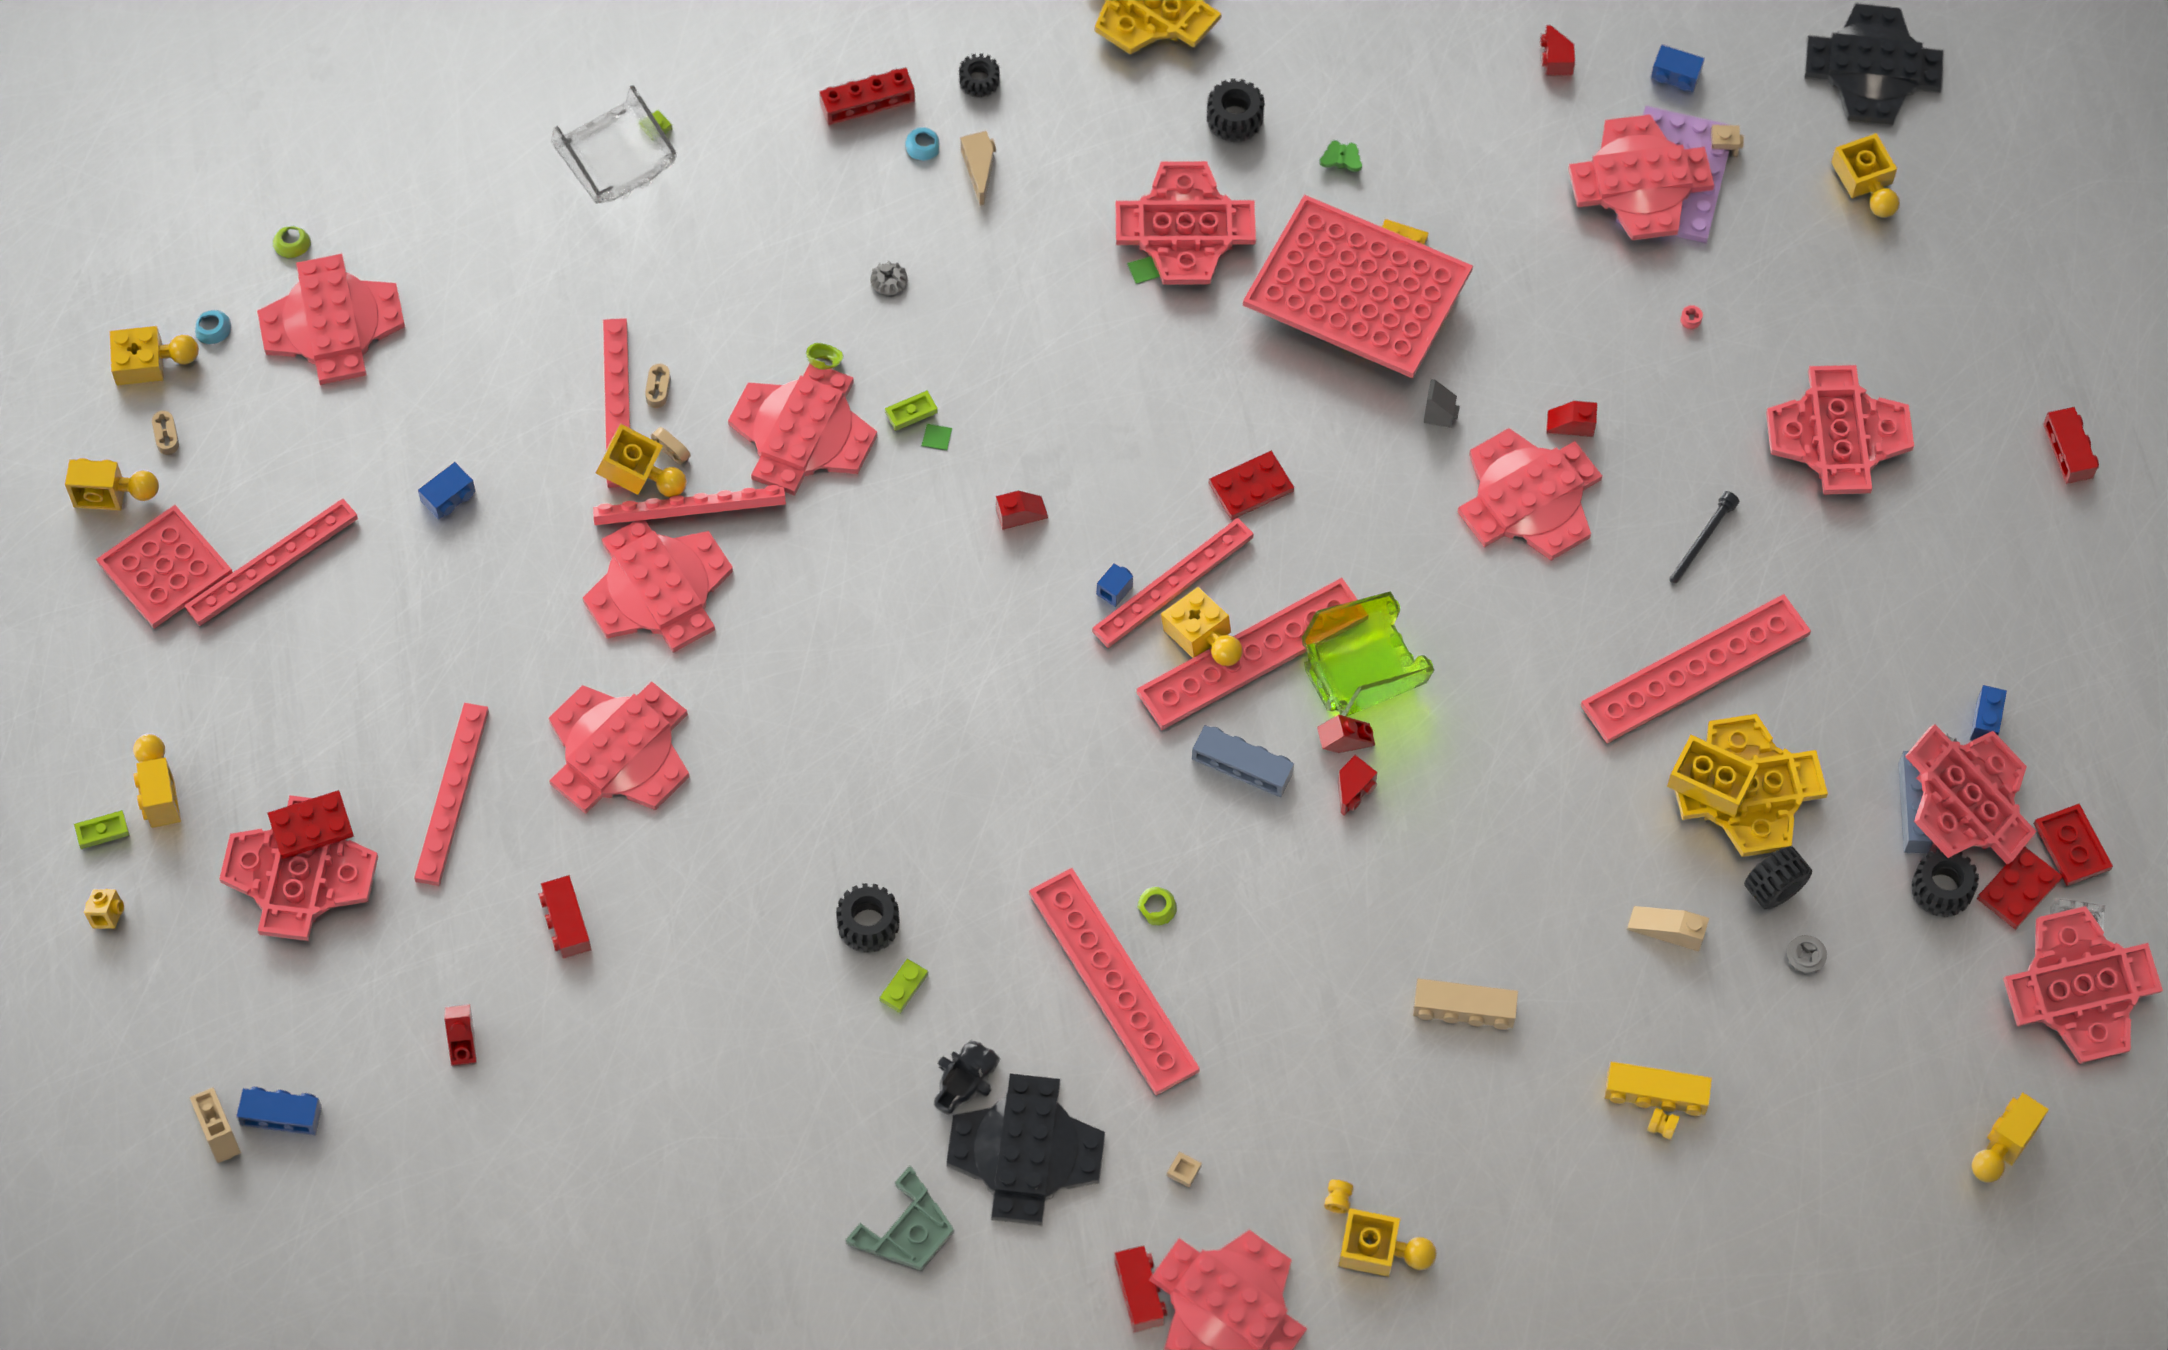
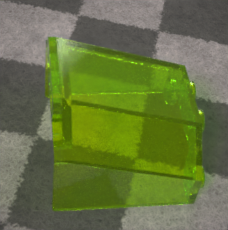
[1302,591,1434,716]

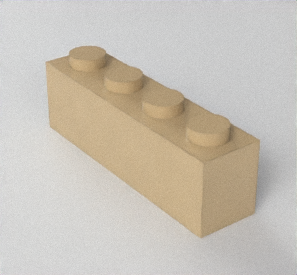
[1413,978,1518,1030]

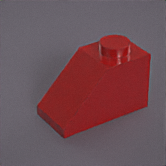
[1546,401,1598,437]
[996,490,1048,530]

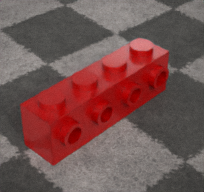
[819,67,915,126]

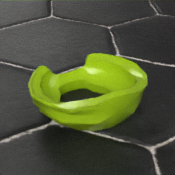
[273,226,311,258]
[806,343,844,370]
[1137,887,1177,926]

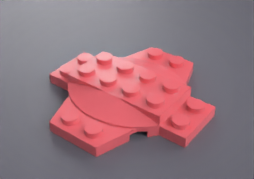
[1568,114,1714,240]
[1115,161,1256,285]
[257,254,405,385]
[728,363,877,496]
[1766,365,1914,495]
[1457,428,1602,560]
[583,520,733,653]
[549,681,690,814]
[1905,724,2037,864]
[219,795,378,941]
[2003,906,2163,1064]
[1149,1230,1307,1350]

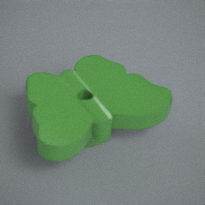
[1319,140,1362,172]

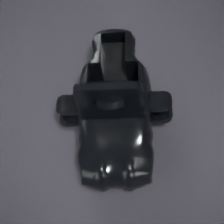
[934,1040,1000,1115]

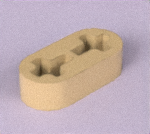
[645,364,671,408]
[152,411,179,455]
[651,427,691,465]

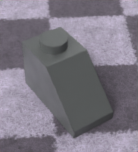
[1423,379,1460,428]

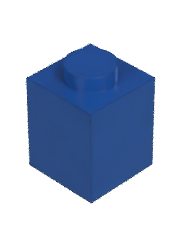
[1096,563,1133,607]

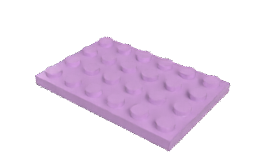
[1616,106,1729,243]

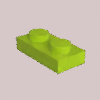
[885,390,938,431]
[74,810,130,849]
[879,958,928,1014]

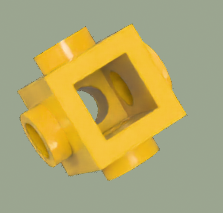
[83,889,125,929]

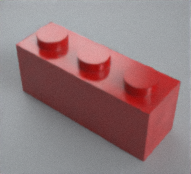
[2043,407,2099,484]
[538,875,592,959]
[1114,1245,1168,1333]

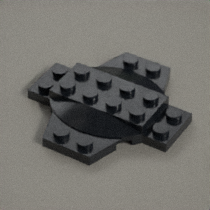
[1804,3,1944,125]
[946,1073,1105,1226]

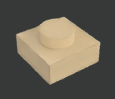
[1167,1152,1202,1188]

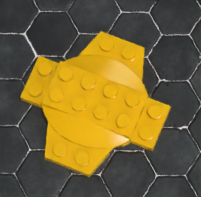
[1094,0,1221,55]
[1675,714,1828,857]

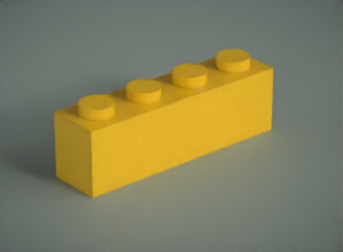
[1604,1061,1712,1116]

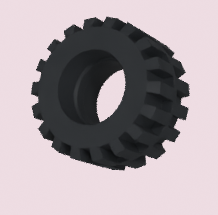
[1207,78,1265,142]
[1744,846,1813,910]
[1911,849,1979,917]
[836,883,900,953]

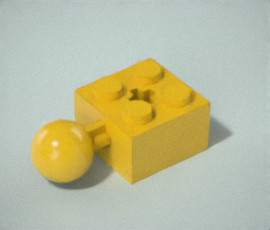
[1831,133,1900,218]
[110,326,199,386]
[595,423,687,497]
[65,458,159,510]
[1161,587,1242,666]
[133,734,181,828]
[1972,1092,2049,1183]
[1338,1208,1437,1277]

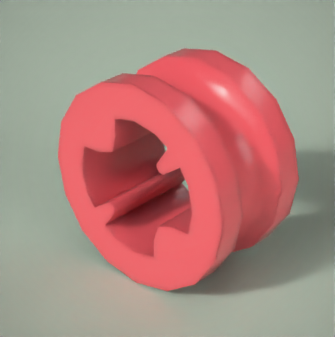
[1681,305,1703,329]

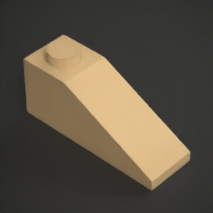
[960,131,996,205]
[1627,906,1709,952]
[189,1087,241,1163]

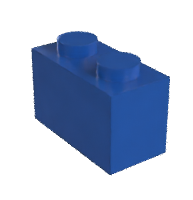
[1651,44,1705,92]
[418,462,476,520]
[1970,685,2007,741]

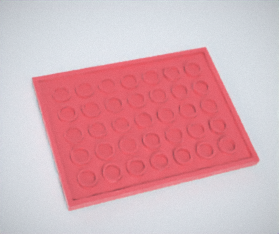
[1243,194,1473,378]

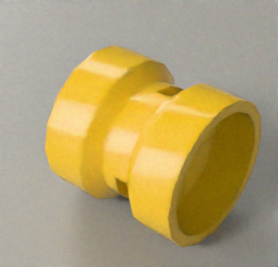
[1647,1108,1680,1140]
[1324,1180,1354,1214]

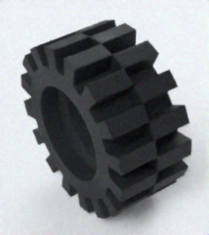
[959,53,1000,98]

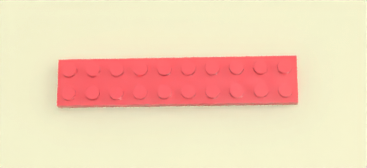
[1136,578,1368,730]
[1581,594,1811,744]
[1029,868,1200,1096]

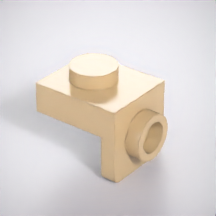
[1711,125,1744,156]

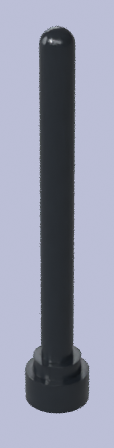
[1669,491,1740,584]

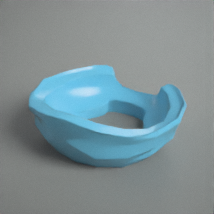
[905,127,939,161]
[195,310,231,344]

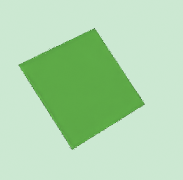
[1127,256,1160,284]
[922,424,952,450]

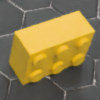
[1667,735,1759,818]

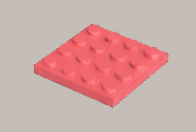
[96,505,233,629]

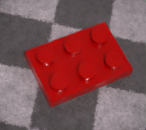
[1209,450,1294,520]
[267,790,354,859]
[2033,803,2113,886]
[1977,846,2063,930]

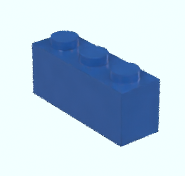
[236,1087,322,1135]

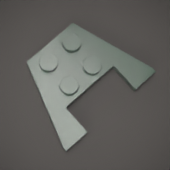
[846,1165,954,1271]

